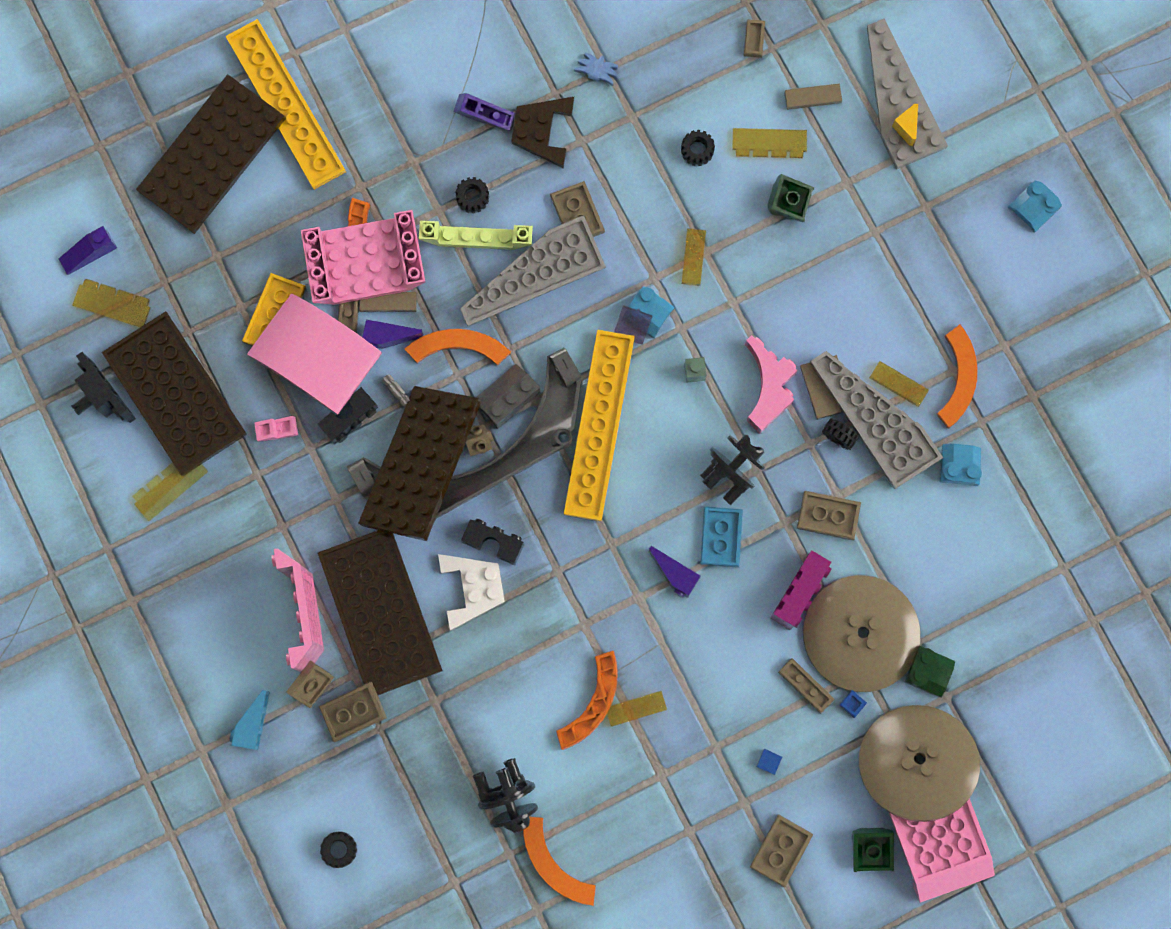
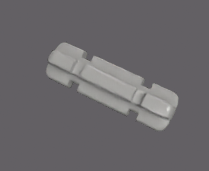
[382,374,409,407]

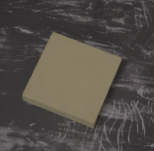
[286,660,334,708]

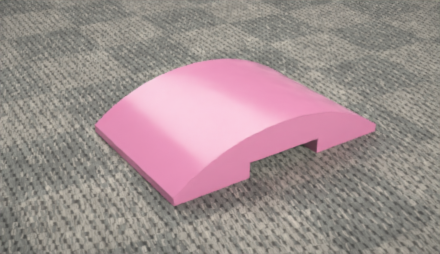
[247,294,382,415]

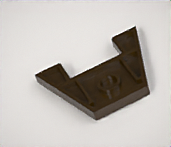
[511,97,574,168]

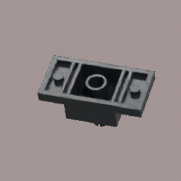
[71,352,136,423]

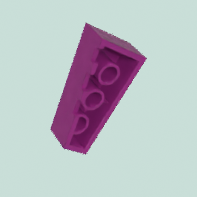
[770,550,832,630]

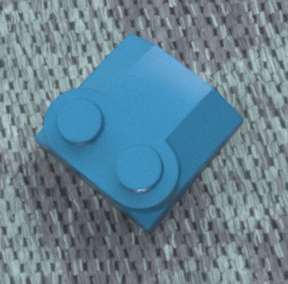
[1008,180,1062,233]
[623,286,675,338]
[940,444,982,486]

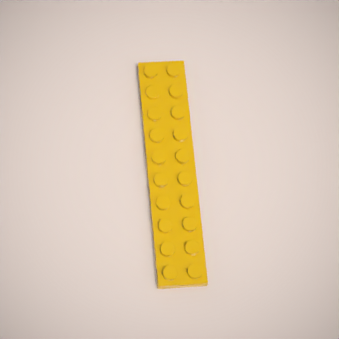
[226,19,346,190]
[564,330,635,522]

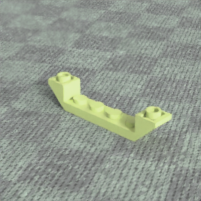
[419,221,533,250]

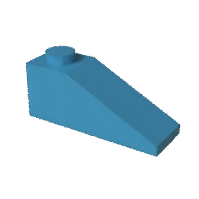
[230,690,270,750]

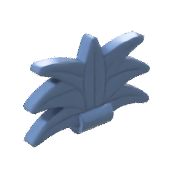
[574,53,618,86]

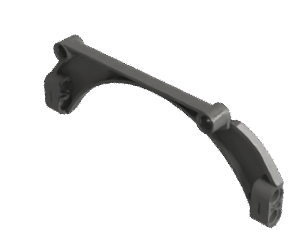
[347,347,581,520]

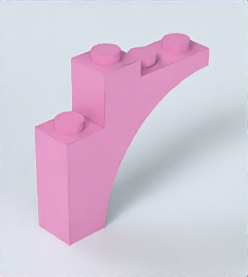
[745,335,797,434]

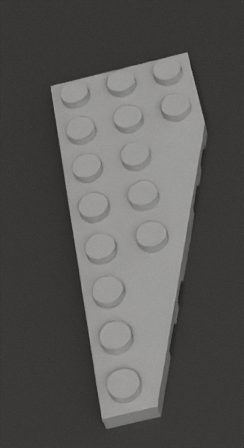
[867,19,948,170]
[460,215,606,326]
[810,351,943,489]

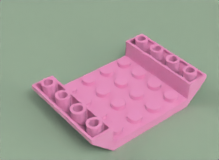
[301,210,425,305]
[272,548,324,672]
[889,798,995,903]

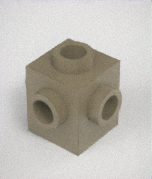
[466,424,494,456]

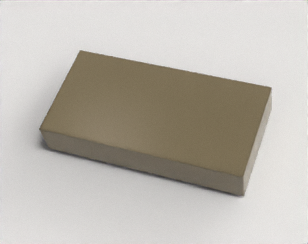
[744,19,765,58]

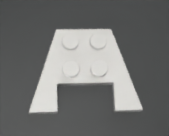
[438,554,505,631]

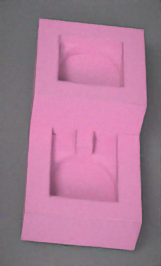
[254,416,298,442]

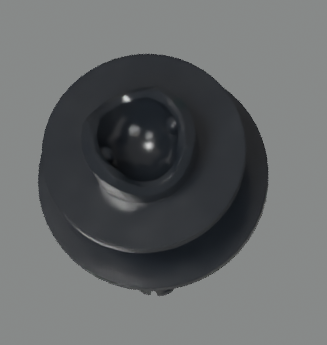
[700,435,765,505]
[473,758,538,833]

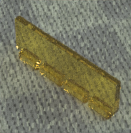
[732,128,807,158]
[72,279,151,327]
[133,462,208,521]

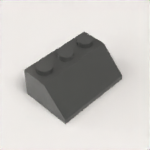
[476,364,541,429]

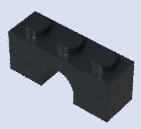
[318,387,378,444]
[461,518,524,565]

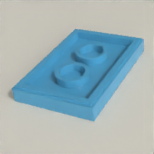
[700,507,743,568]

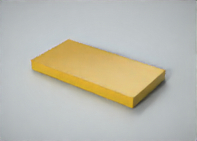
[242,273,306,346]

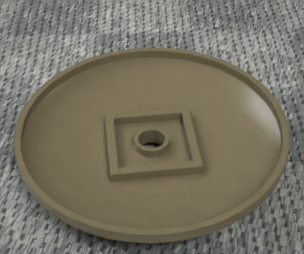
[803,575,920,692]
[859,705,980,822]

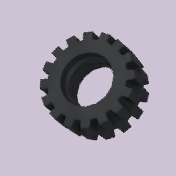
[681,130,715,166]
[455,177,489,213]
[822,418,859,450]
[320,831,357,868]

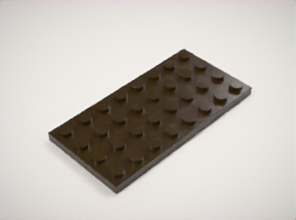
[136,74,286,234]
[102,311,247,476]
[358,386,482,541]
[318,530,443,696]

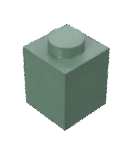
[684,357,707,383]

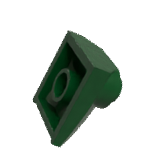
[768,174,814,222]
[905,646,955,698]
[852,828,894,872]

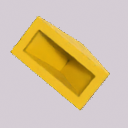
[892,104,918,146]

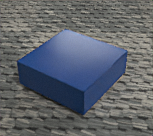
[839,690,867,718]
[756,749,782,775]

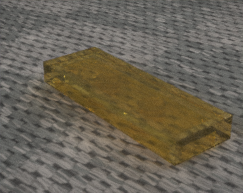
[682,228,706,286]
[869,361,929,407]
[607,691,667,727]

